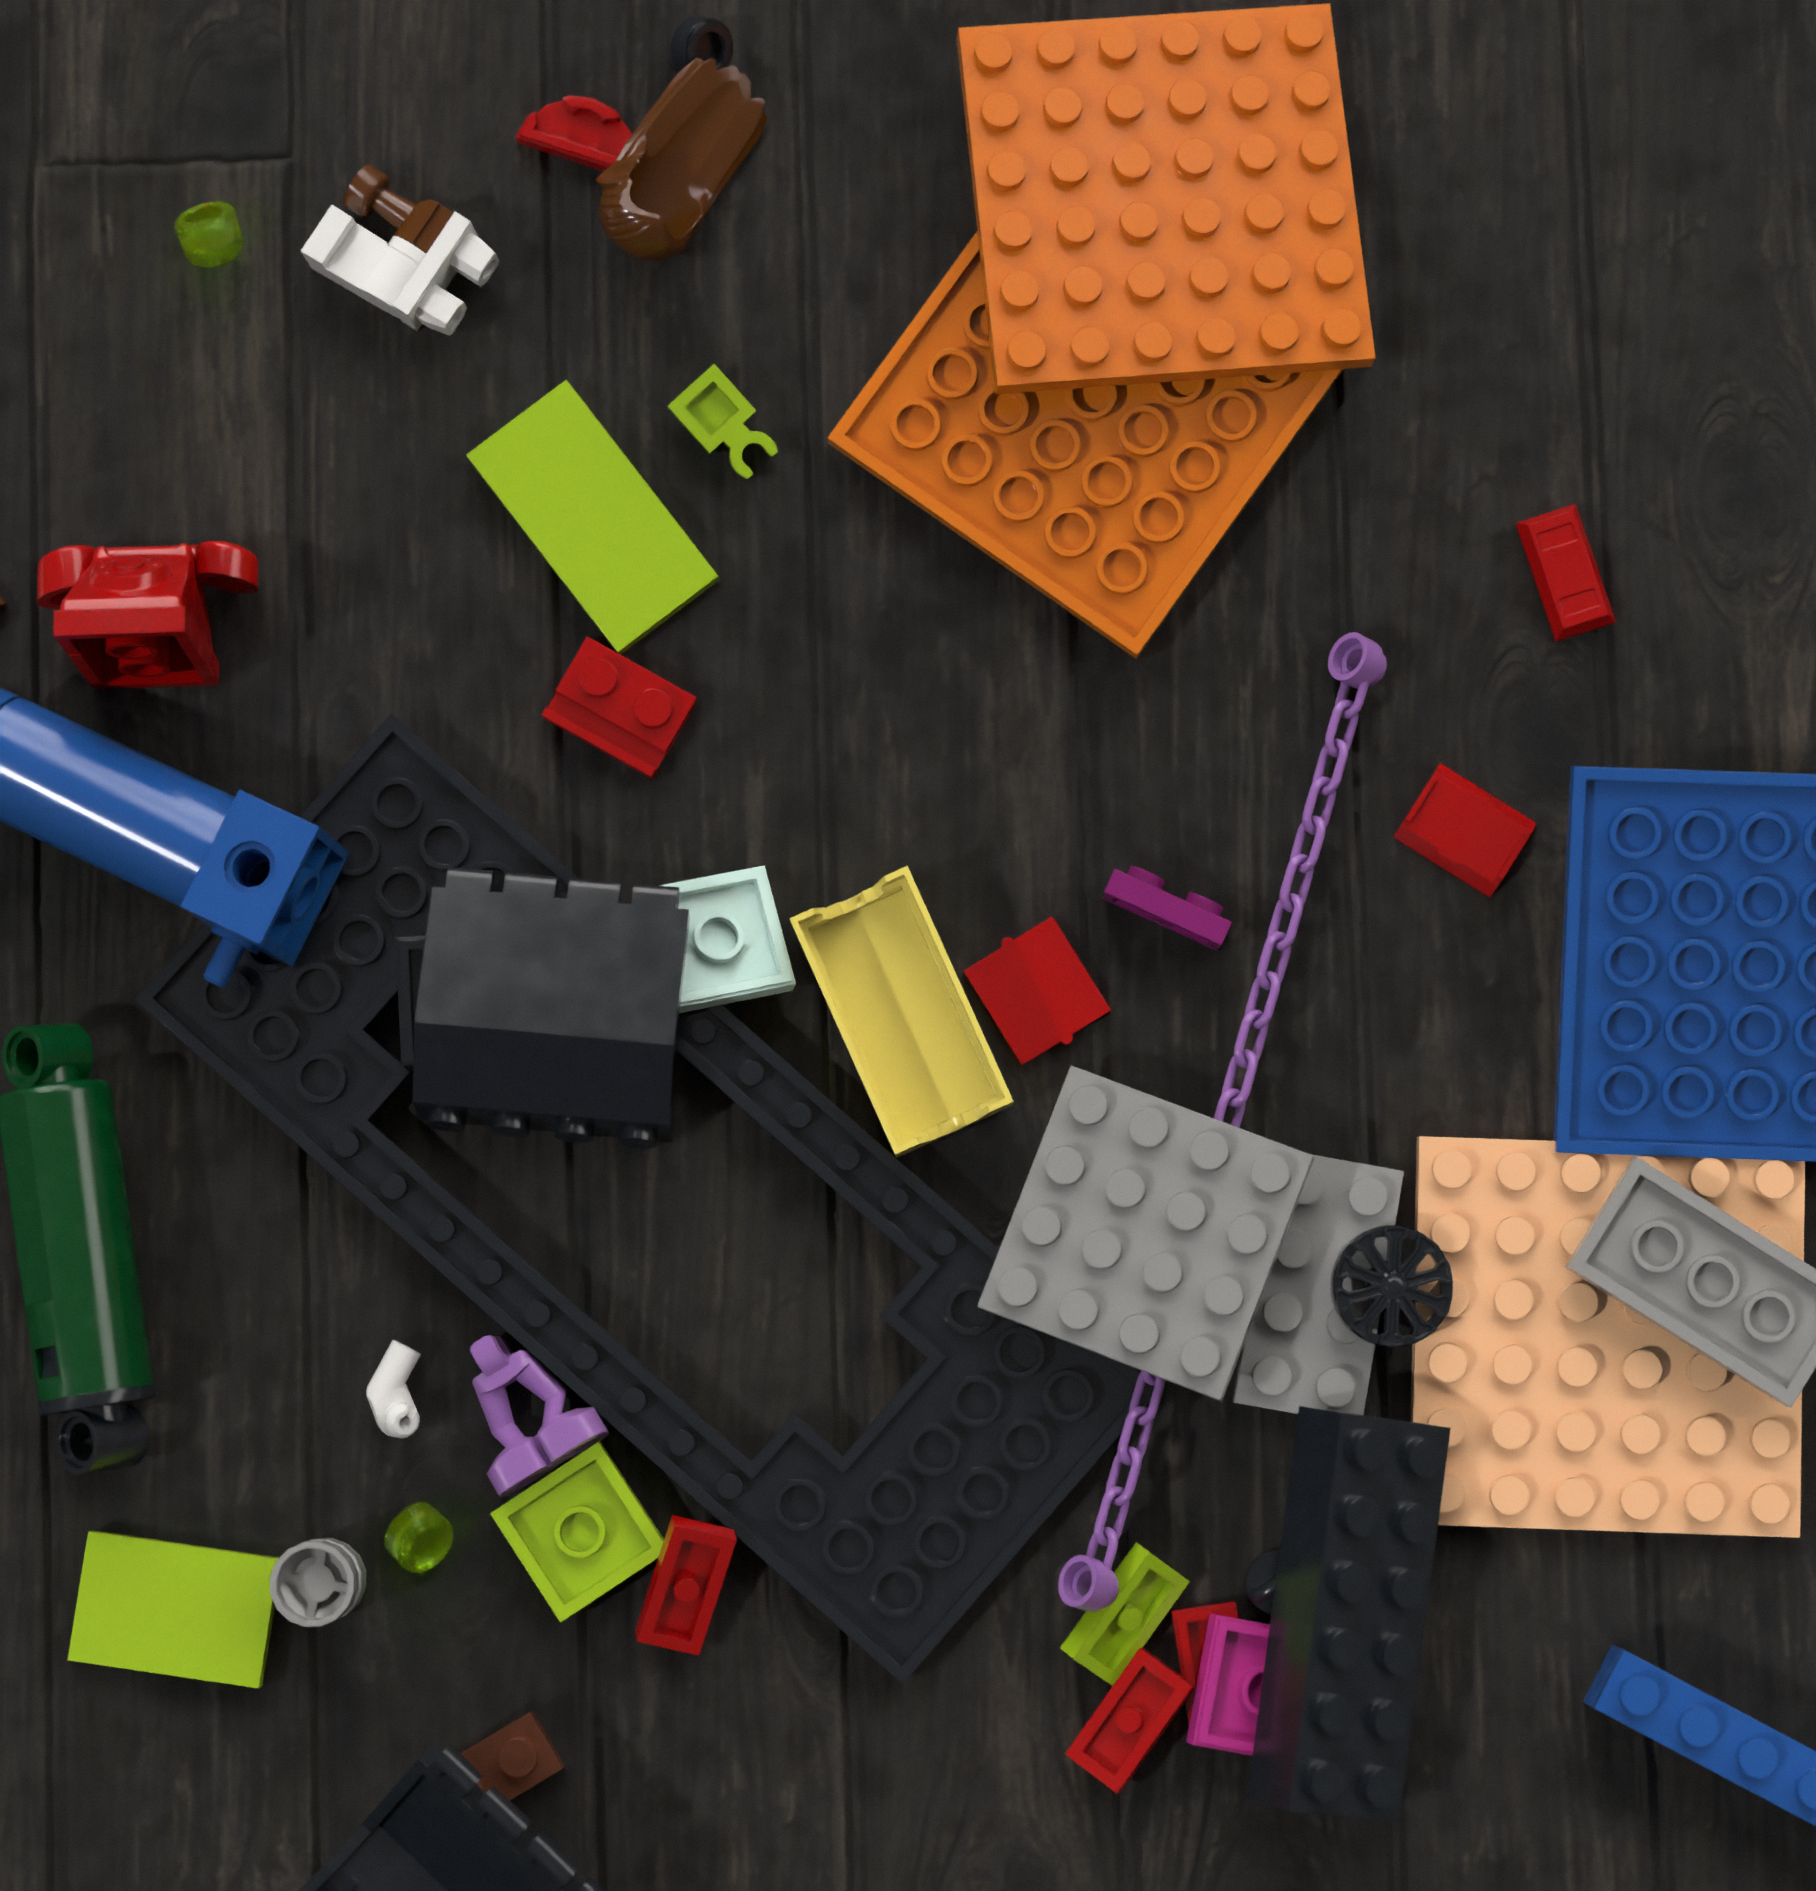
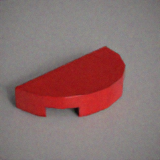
[515,95,632,171]

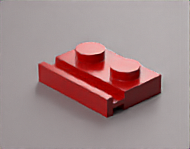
[541,636,698,780]

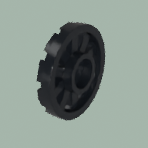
[1330,1225,1453,1347]

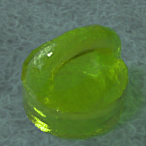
[174,201,244,268]
[384,1502,454,1573]

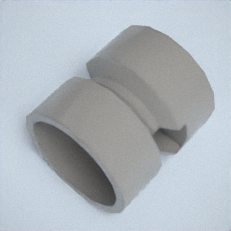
[270,1538,366,1627]

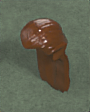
[596,57,768,261]

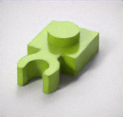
[667,364,778,479]

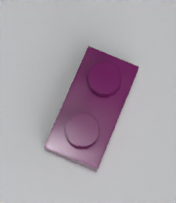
[1102,866,1232,951]

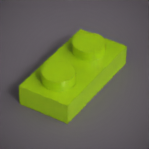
[1060,1542,1190,1686]

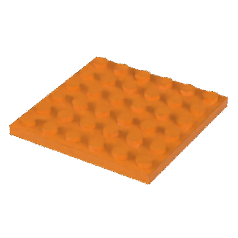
[956,3,1376,394]
[827,231,1343,659]

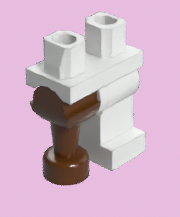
[301,164,499,336]

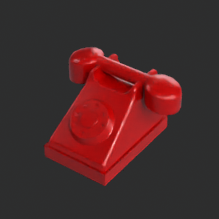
[37,540,259,689]

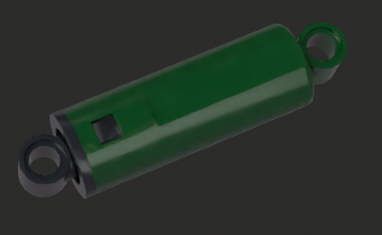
[0,1023,156,1475]

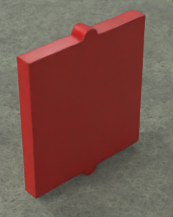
[963,916,1111,1066]

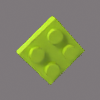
[490,1441,664,1623]

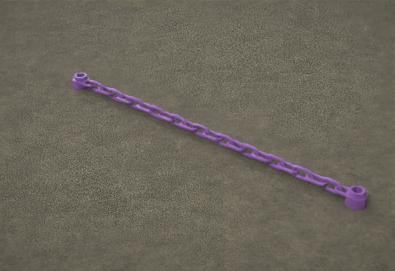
[1058,632,1387,1612]

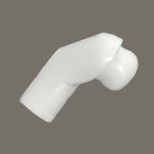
[366,1340,421,1438]

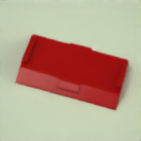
[1393,763,1537,898]

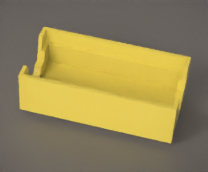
[789,866,1014,1158]

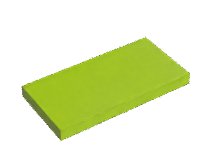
[466,380,720,655]

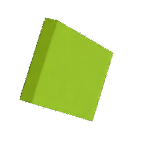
[67,1530,279,1689]

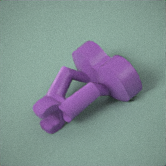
[470,1335,609,1497]

